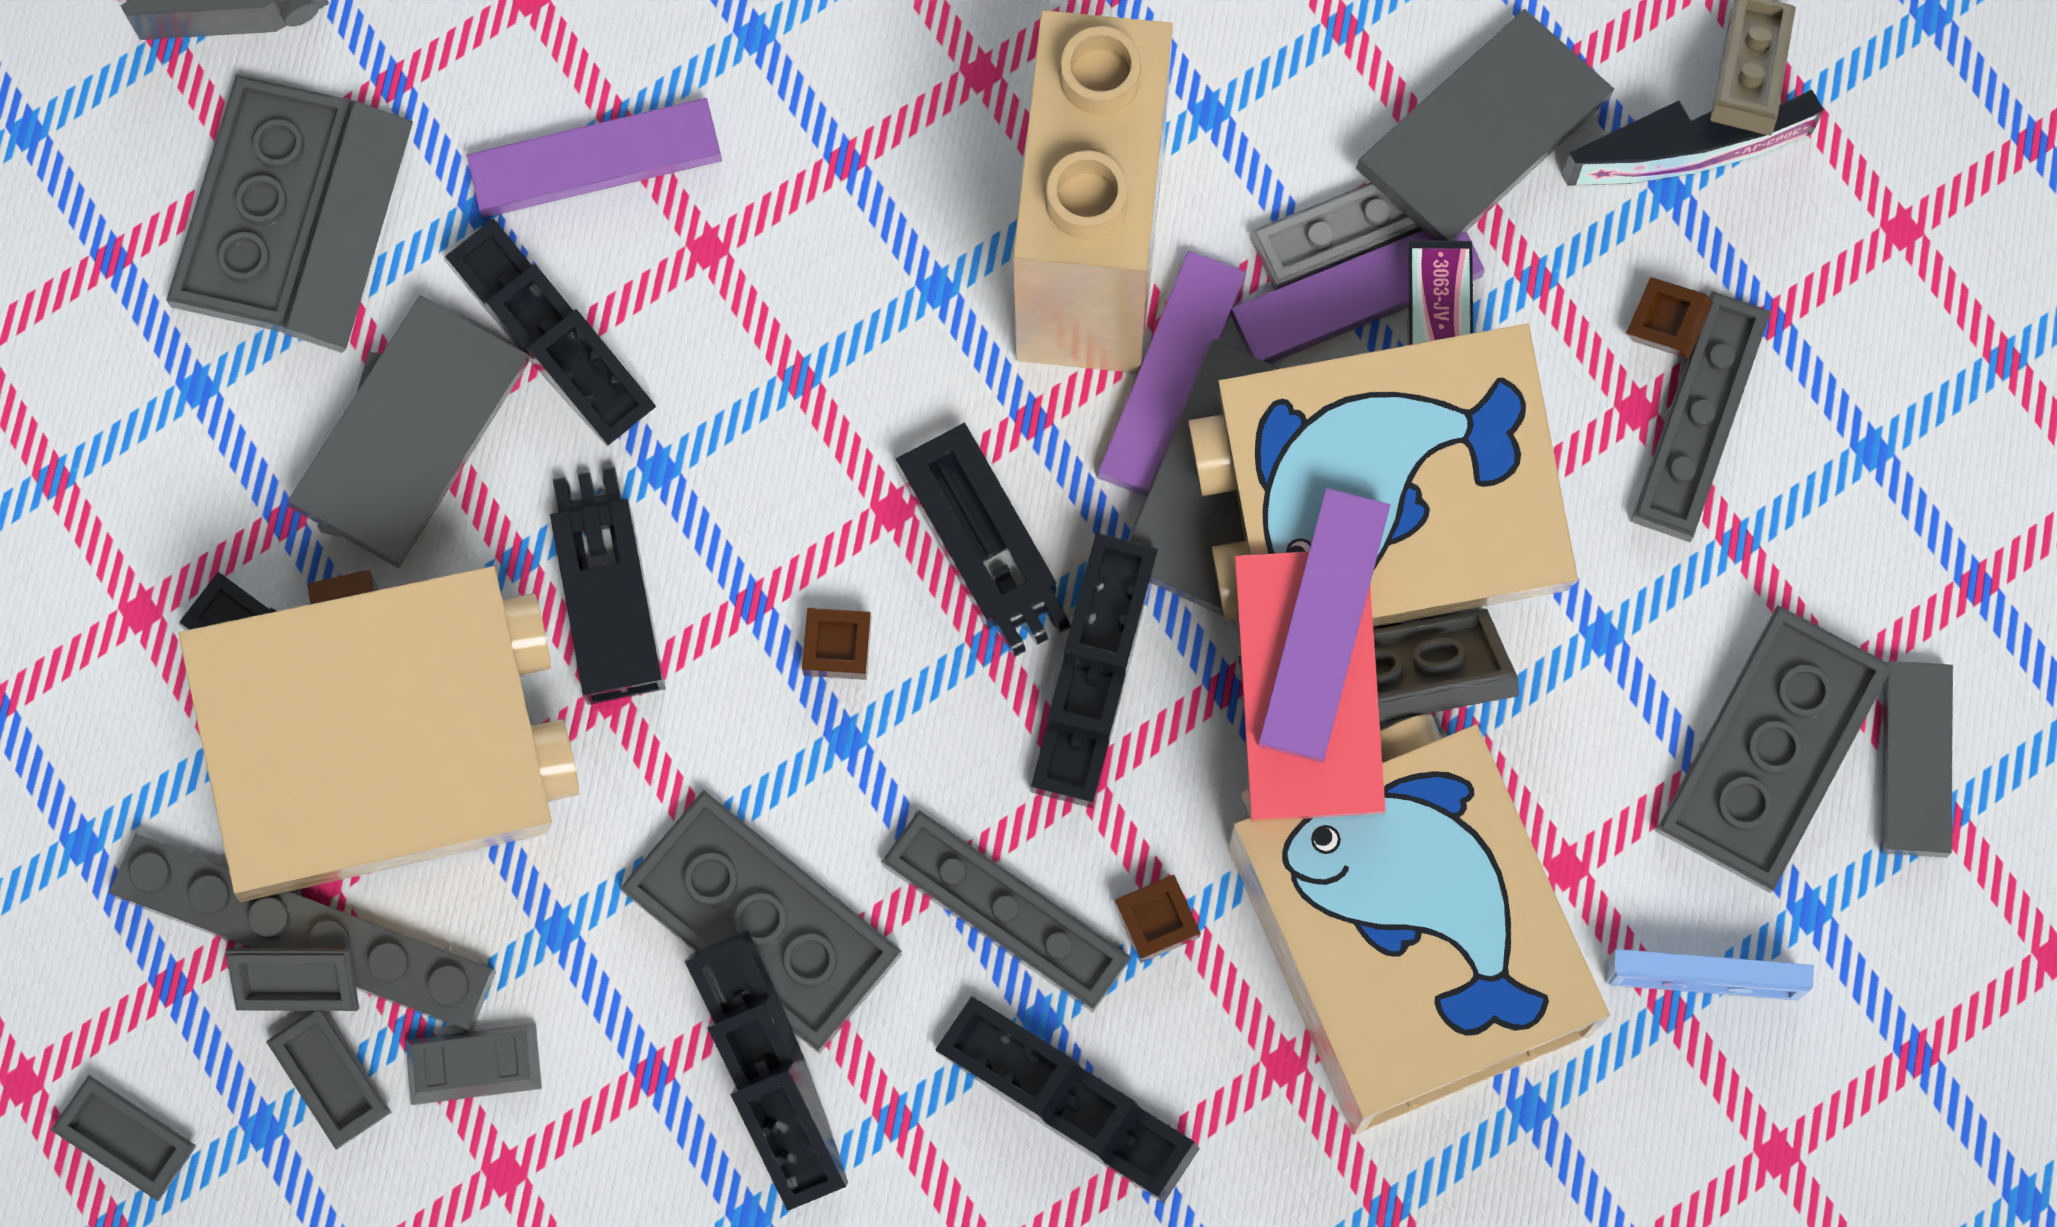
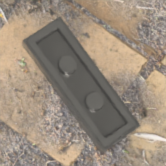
[1882,661,1953,858]

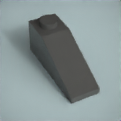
[120,0,329,40]

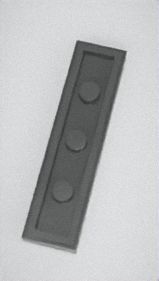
[283,100,413,353]
[1630,291,1771,542]
[881,810,1131,1013]

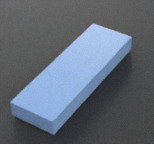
[1605,949,1814,1001]

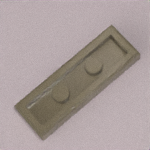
[1710,0,1796,136]

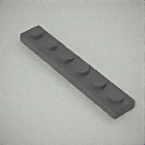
[109,833,496,1032]

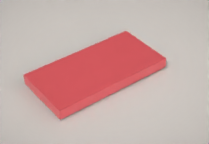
[1235,552,1386,822]

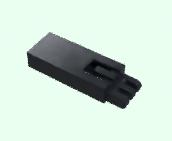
[895,422,1071,657]
[550,466,666,705]

